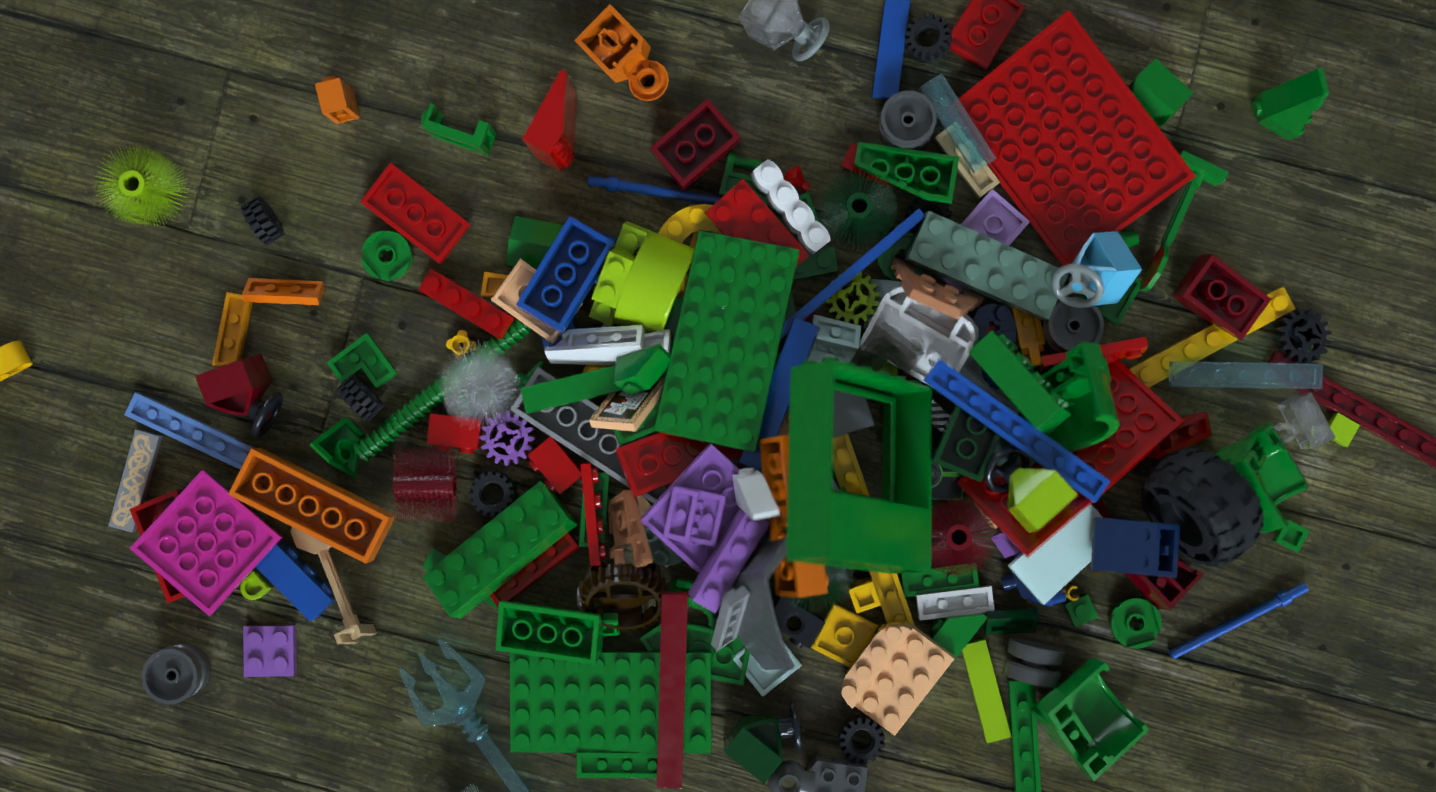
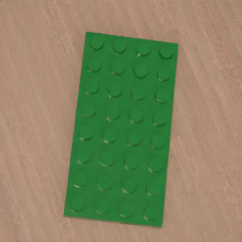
[654,230,800,453]
[510,651,712,754]

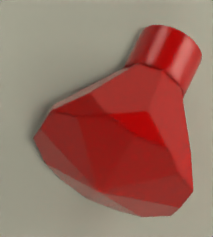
[783,165,811,193]

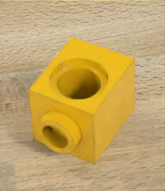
[846,576,881,613]

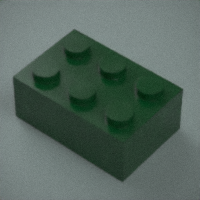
[932,403,1001,482]

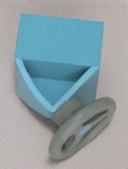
[1052,231,1142,308]

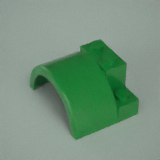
[1023,342,1119,452]
[1216,421,1309,533]
[1031,658,1149,781]

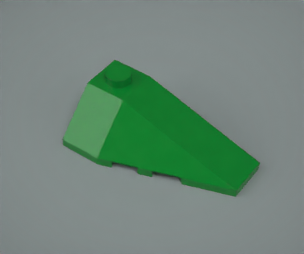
[1251,67,1329,141]
[854,142,959,204]

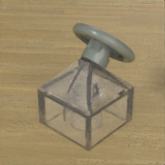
[739,0,830,61]

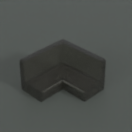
[850,322,925,374]

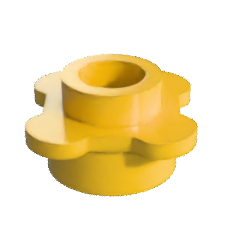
[446,330,477,360]

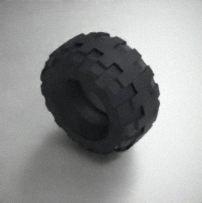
[1141,448,1264,567]

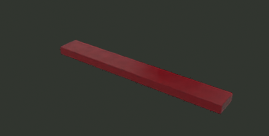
[1262,350,1436,469]
[657,591,688,789]

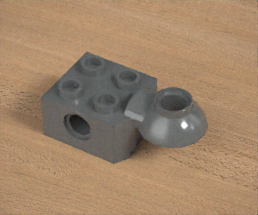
[768,754,868,792]

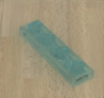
[919,73,996,174]

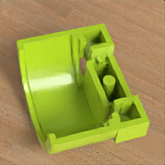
[589,221,695,334]

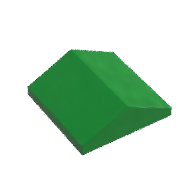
[506,216,564,270]

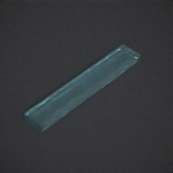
[1169,361,1323,389]

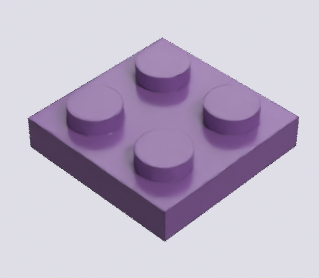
[243,624,297,677]

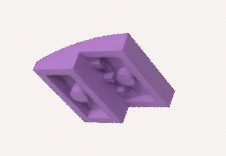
[663,486,727,547]

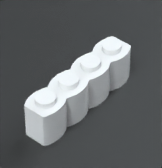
[751,159,831,255]

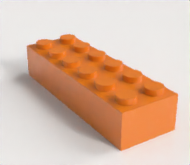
[759,435,829,598]
[228,448,396,564]

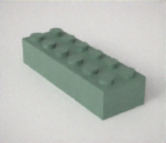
[903,211,1069,321]

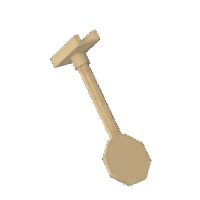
[290,527,377,644]

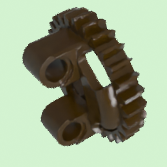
[576,561,671,632]

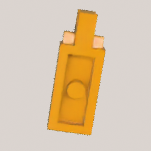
[1009,307,1045,366]

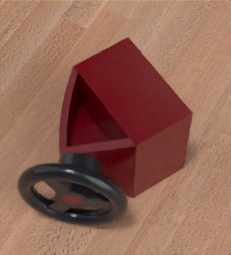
[195,353,283,438]

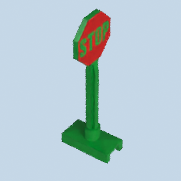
[1140,150,1229,292]

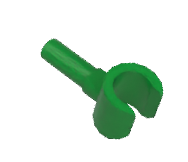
[513,360,545,388]

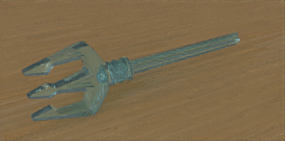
[399,638,530,792]

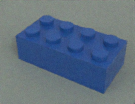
[516,216,615,334]

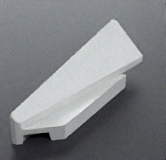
[544,325,672,366]

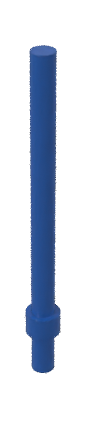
[588,175,722,205]
[1168,582,1309,660]

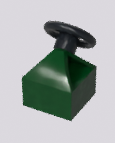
[724,701,802,784]

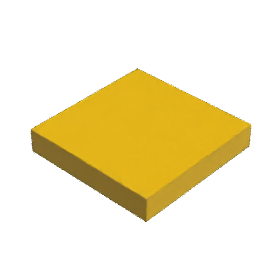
[810,603,878,668]

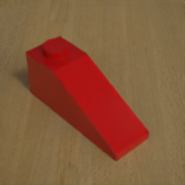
[1146,412,1212,458]

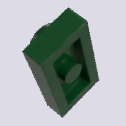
[984,609,1039,635]

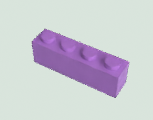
[688,508,770,613]

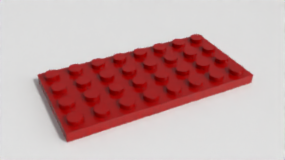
[957,359,1184,559]

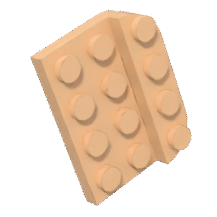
[841,621,955,736]

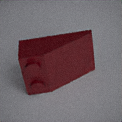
[1171,254,1271,340]

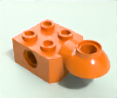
[574,4,669,101]

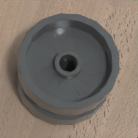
[879,91,937,151]
[1041,297,1104,354]
[1003,638,1066,688]
[141,643,210,705]

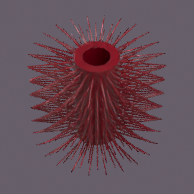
[389,447,459,524]
[931,499,998,577]

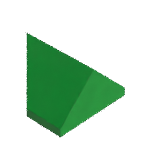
[310,417,364,479]

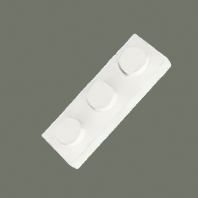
[915,585,995,620]

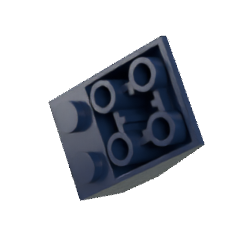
[1091,517,1180,578]

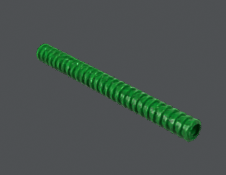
[354,317,531,462]

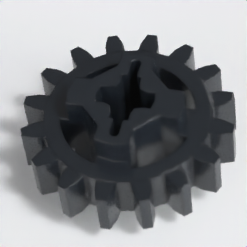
[1274,309,1332,364]

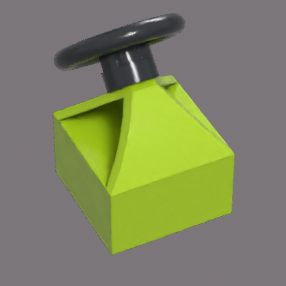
[985,446,1078,533]

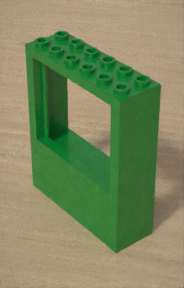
[786,357,932,574]

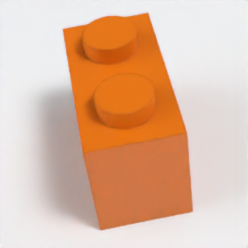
[315,76,360,124]

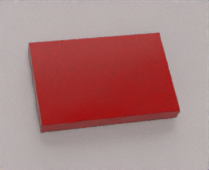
[950,0,1026,72]

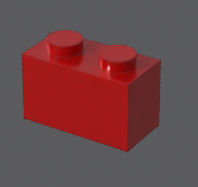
[427,414,485,454]
[527,436,582,494]

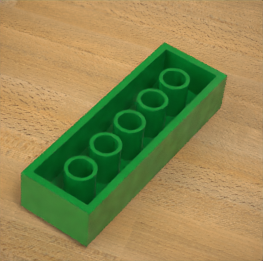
[422,481,578,619]

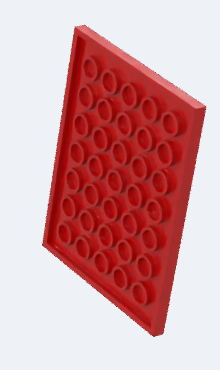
[945,10,1196,266]

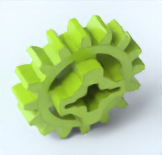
[826,272,881,325]

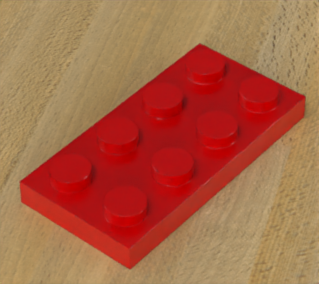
[360,162,471,264]
[704,179,810,267]

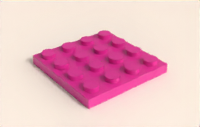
[129,470,282,616]

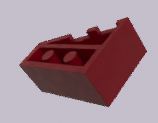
[1124,560,1204,610]

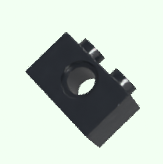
[773,596,825,648]

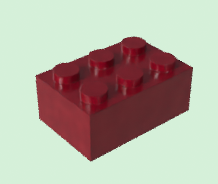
[650,98,741,191]

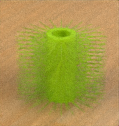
[94,145,189,227]

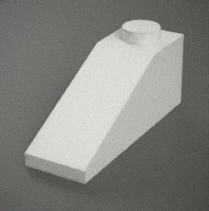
[732,467,780,520]

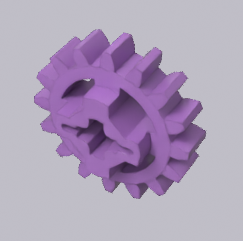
[480,411,536,466]

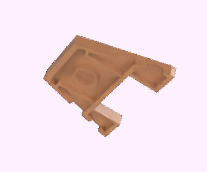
[890,257,984,319]
[608,490,653,567]

